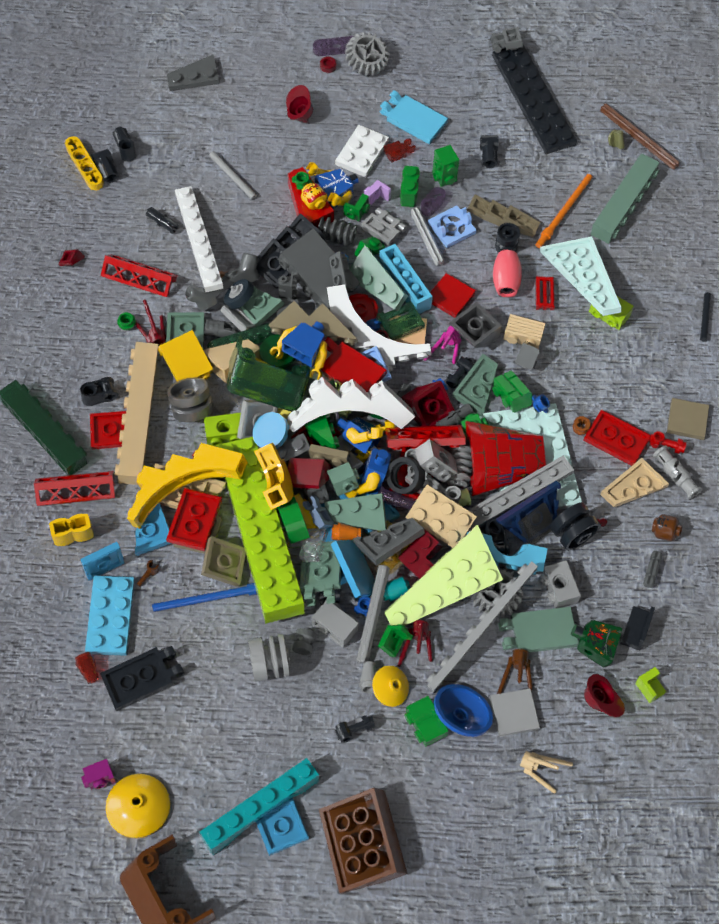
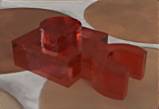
[383,138,416,163]

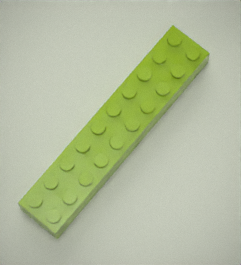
[217,436,305,624]

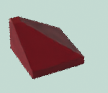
[58,249,85,266]

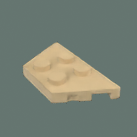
[154,464,226,509]

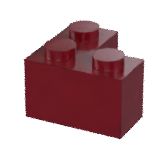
[398,530,442,579]

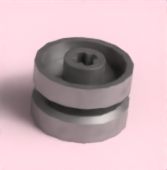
[167,377,214,422]

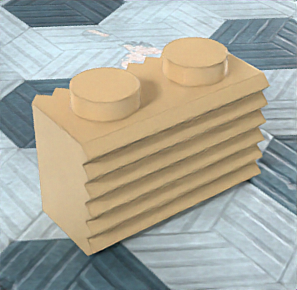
[503,314,546,348]

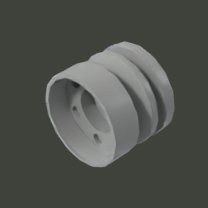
[248,634,290,682]

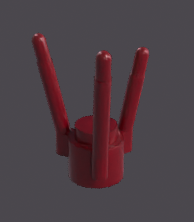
[135,299,166,346]
[397,620,433,667]

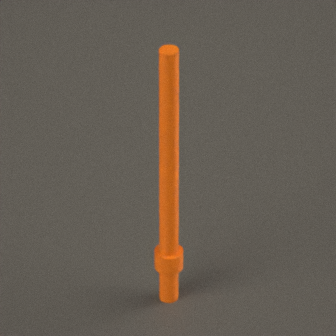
[535,174,593,248]

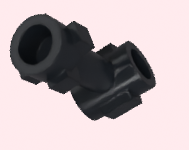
[446,356,474,388]
[335,715,375,743]

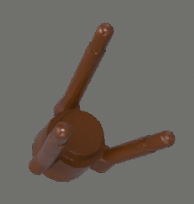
[497,649,533,694]

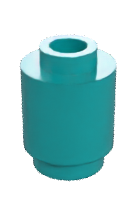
[383,577,410,601]

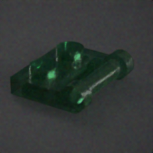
[377,301,425,340]

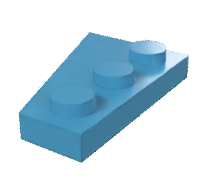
[135,502,171,556]

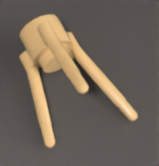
[520,751,573,793]

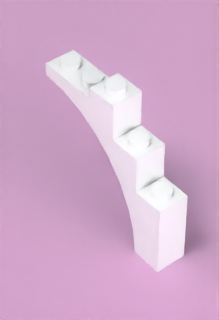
[327,284,431,372]
[287,376,415,432]

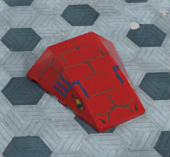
[465,421,546,496]

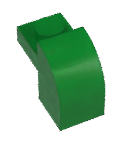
[277,497,309,544]

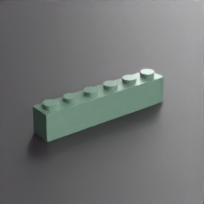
[590,153,660,244]

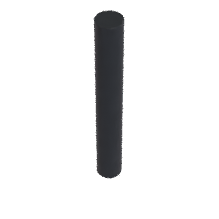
[700,292,711,341]

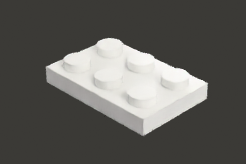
[335,125,389,178]

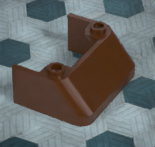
[120,834,216,924]

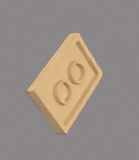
[405,484,477,548]

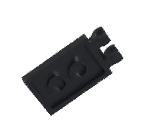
[100,646,185,711]

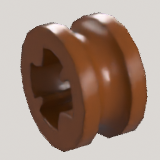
[572,416,590,435]

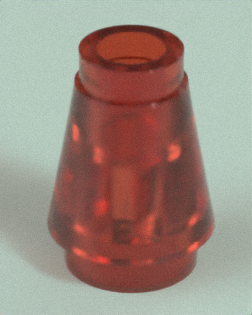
[75,652,99,684]

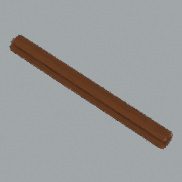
[600,103,680,170]

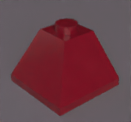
[401,381,455,427]

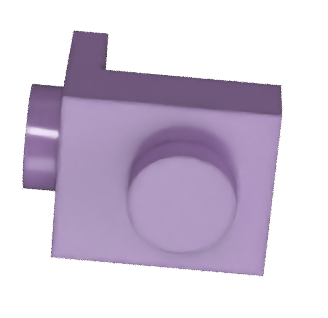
[364,180,391,206]

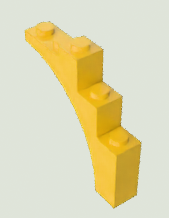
[127,443,248,529]

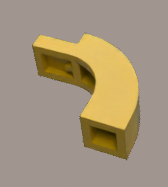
[254,442,293,510]

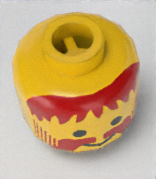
[301,183,327,210]

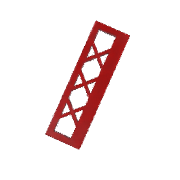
[100,254,177,297]
[34,471,115,506]

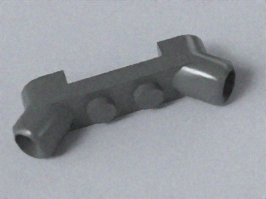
[185,252,260,311]

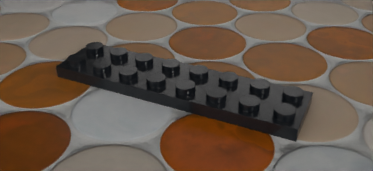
[492,43,577,155]

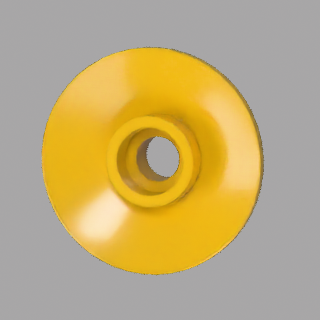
[372,665,409,707]

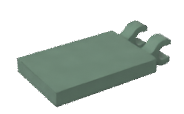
[166,312,205,374]
[299,540,342,607]
[498,607,579,653]

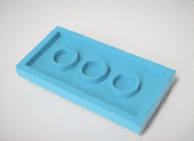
[85,576,135,656]

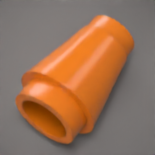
[331,522,361,541]

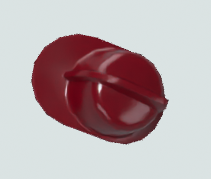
[286,85,314,123]
[584,674,625,718]

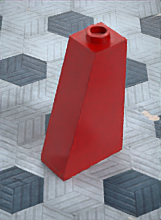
[288,167,334,228]

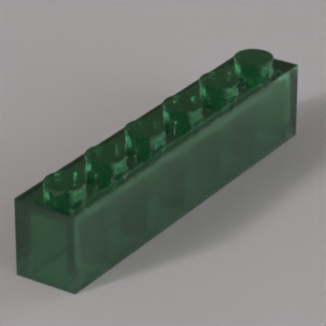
[0,380,88,475]

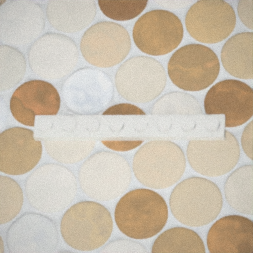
[175,186,223,293]

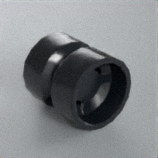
[495,223,520,253]

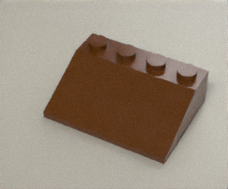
[319,788,407,894]

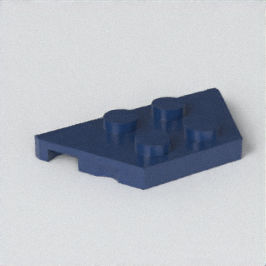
[496,481,561,543]

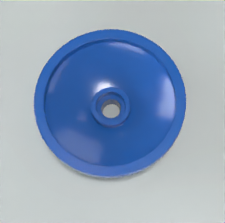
[434,684,493,737]

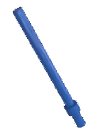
[152,583,257,612]

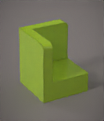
[635,667,666,703]

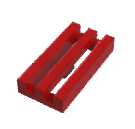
[535,276,555,310]

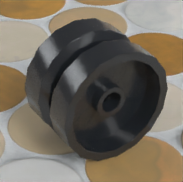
[549,502,601,551]

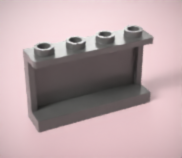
[278,228,360,309]

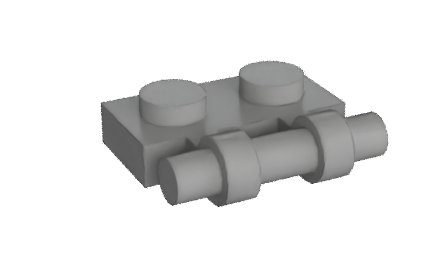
[361,207,407,246]

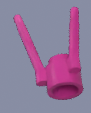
[423,326,462,364]

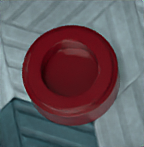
[320,56,336,73]

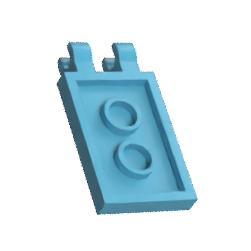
[380,90,448,144]

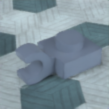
[303,496,334,529]

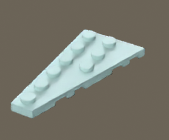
[540,236,621,316]

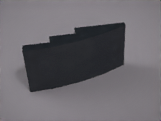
[257,213,327,289]

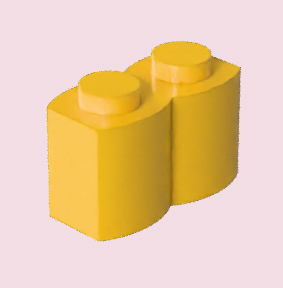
[49,513,94,546]

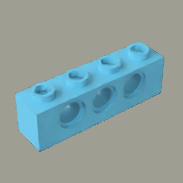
[379,244,433,316]

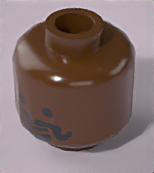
[652,514,682,542]

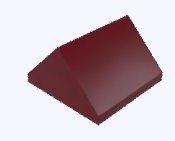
[288,458,333,489]

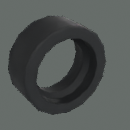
[386,457,426,494]

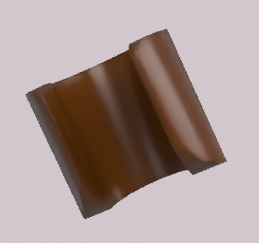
[136,560,159,587]

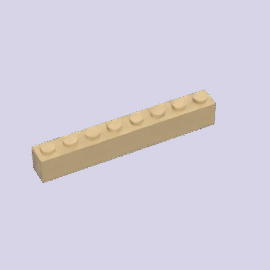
[115,342,158,485]

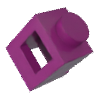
[81,758,116,789]

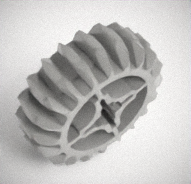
[345,32,390,76]
[470,566,524,618]

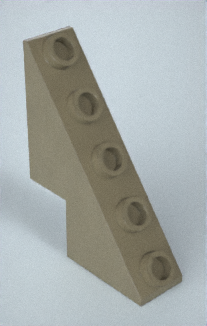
[269,301,358,346]

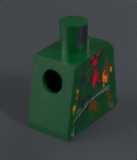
[571,620,623,668]

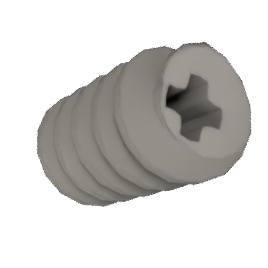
[446,445,472,488]

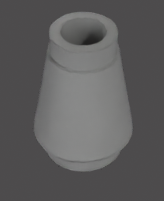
[359,661,377,694]

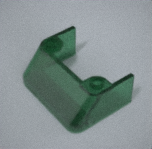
[227,336,310,412]

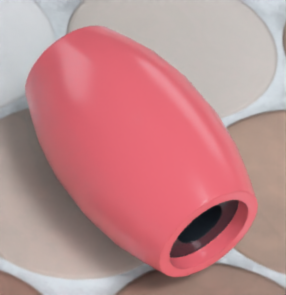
[493,250,522,297]

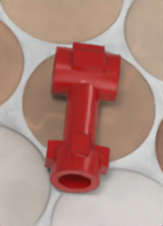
[649,431,687,453]

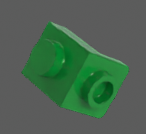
[344,193,370,221]
[354,236,386,257]
[378,624,413,657]

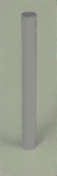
[209,151,257,200]

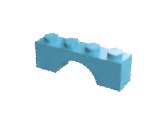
[467,532,548,575]

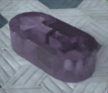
[420,187,446,216]

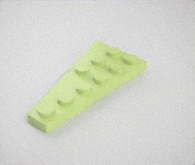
[384,525,503,626]

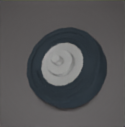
[224,279,254,309]

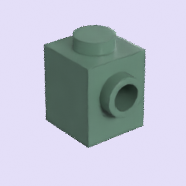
[327,462,360,496]

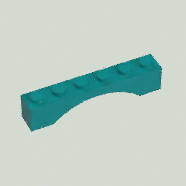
[199,758,319,855]

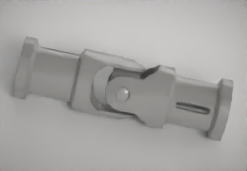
[653,445,702,500]

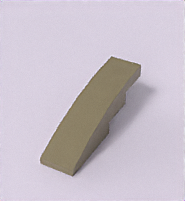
[467,194,540,237]

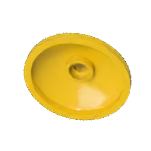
[106,774,171,839]

